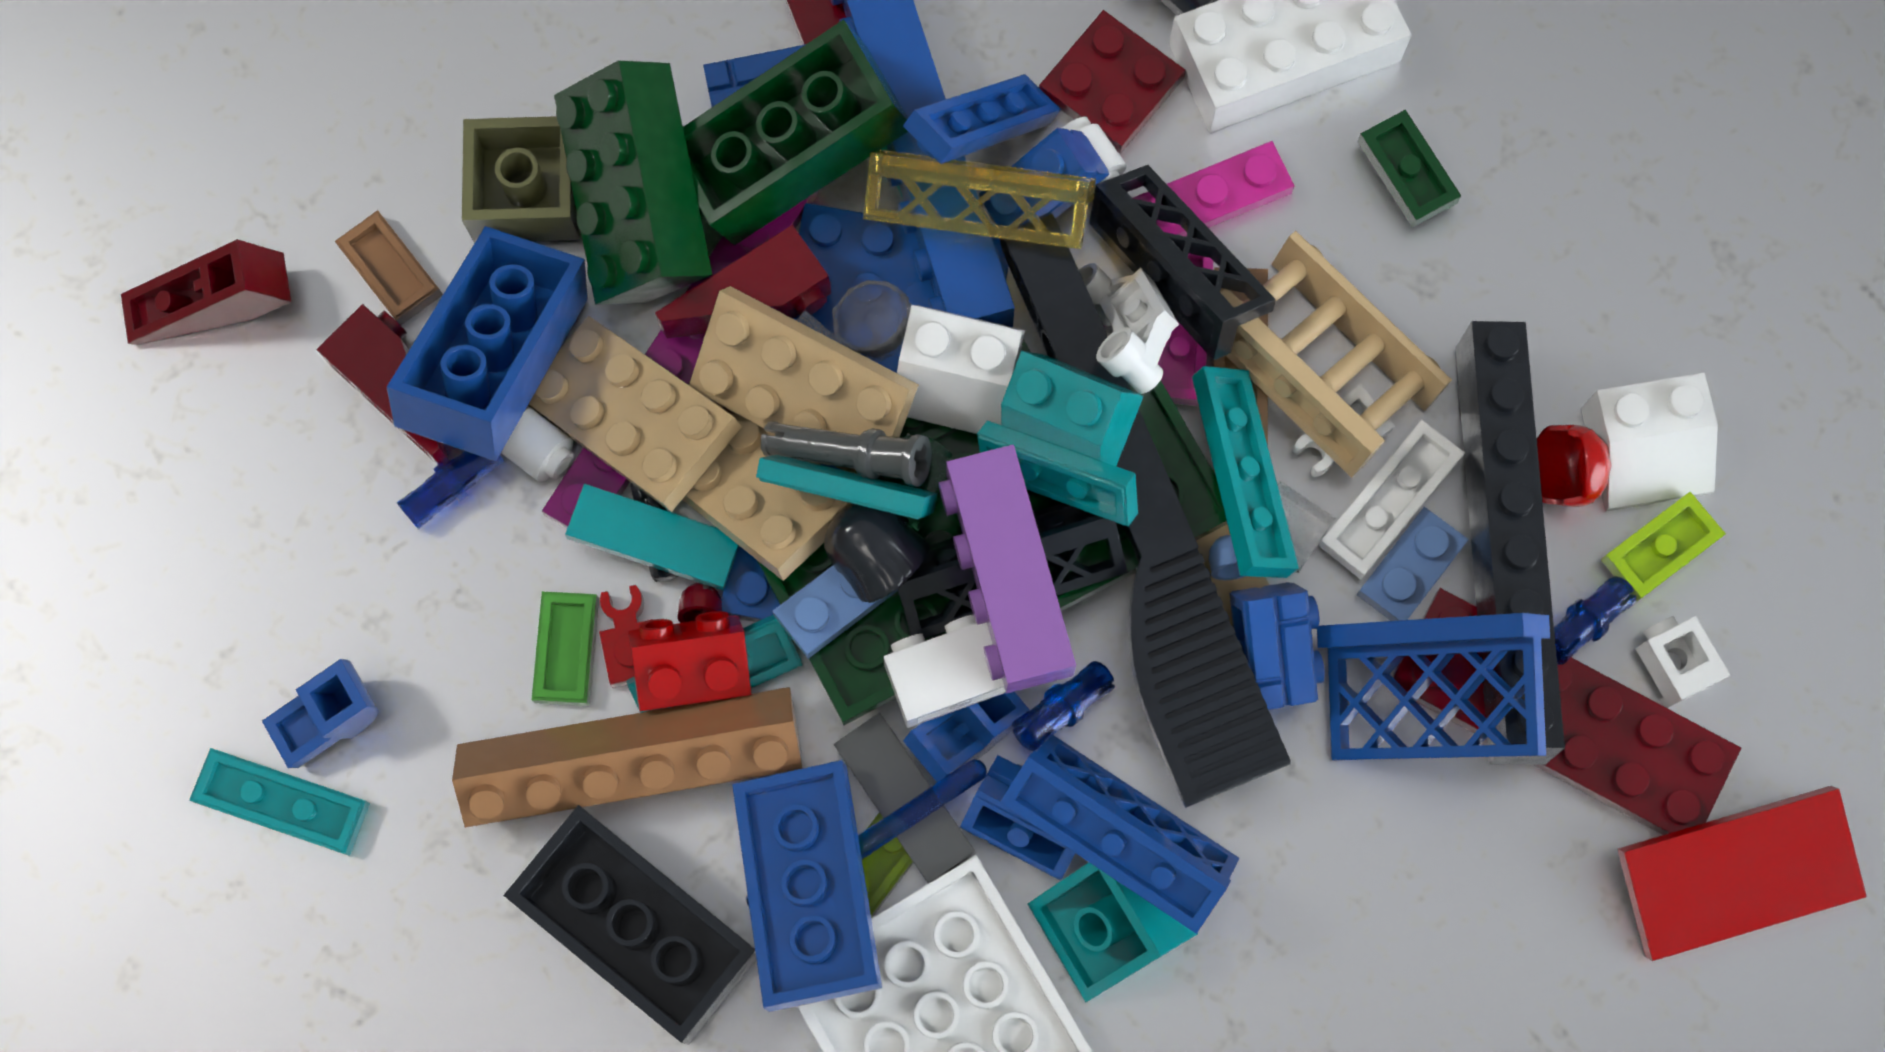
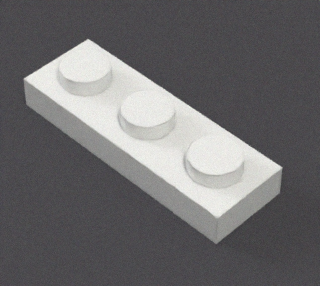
[1318,419,1465,580]

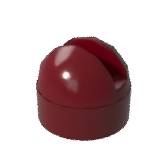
[677,583,722,623]

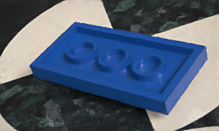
[732,760,882,1012]

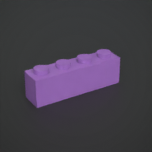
[938,444,1076,694]

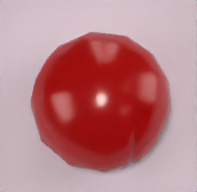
[1537,425,1612,507]

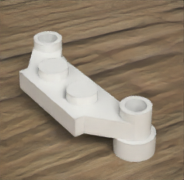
[1079,263,1179,394]

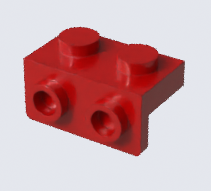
[628,611,751,711]

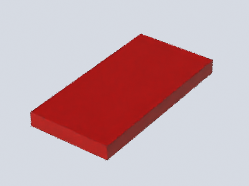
[1617,786,1867,961]

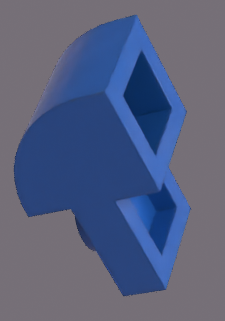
[262,659,379,768]
[903,692,1031,784]

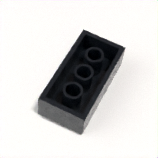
[503,805,757,1045]

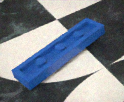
[903,74,1061,164]

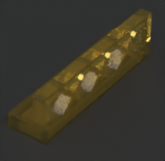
[863,150,1096,249]

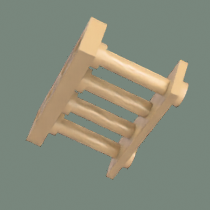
[1221,231,1452,478]

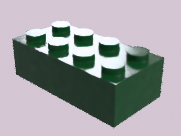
[683,19,908,246]
[554,60,712,305]

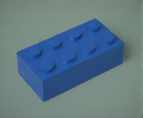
[387,226,588,461]

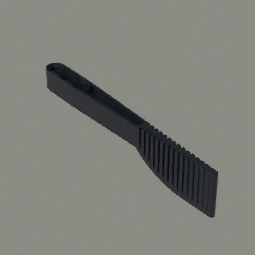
[998,212,1291,808]

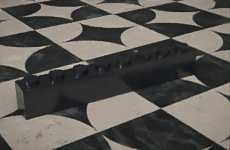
[1455,321,1565,765]

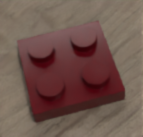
[1039,10,1186,154]

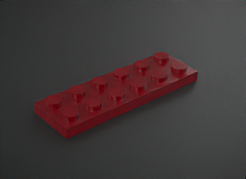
[1392,588,1742,835]

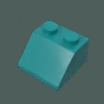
[1001,350,1144,466]
[1027,862,1198,1002]

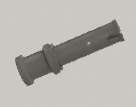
[761,421,932,487]

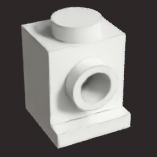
[1635,616,1730,708]

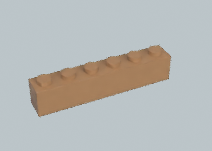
[452,687,803,828]

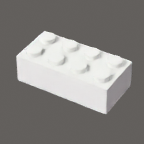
[1169,0,1411,134]

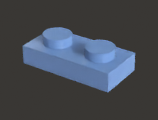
[1356,507,1469,621]
[773,566,897,659]

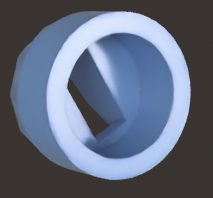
[1209,535,1246,580]

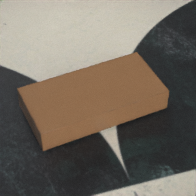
[335,210,443,325]

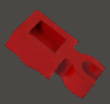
[599,585,653,688]

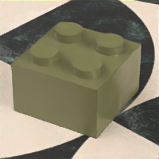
[462,116,580,243]

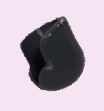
[824,503,930,603]

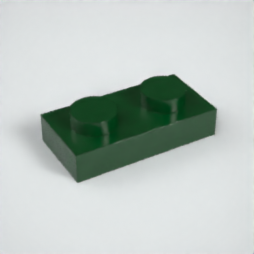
[1357,109,1461,228]

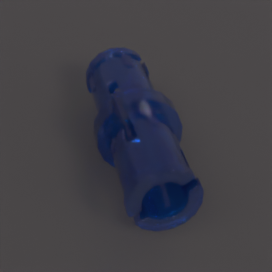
[396,451,505,530]
[1554,576,1637,665]
[1012,661,1115,751]

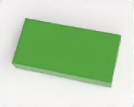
[531,591,599,706]

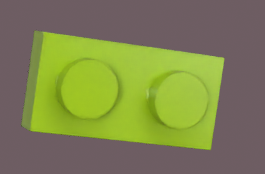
[1600,491,1726,602]

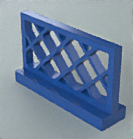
[1317,613,1550,760]
[1000,734,1240,934]

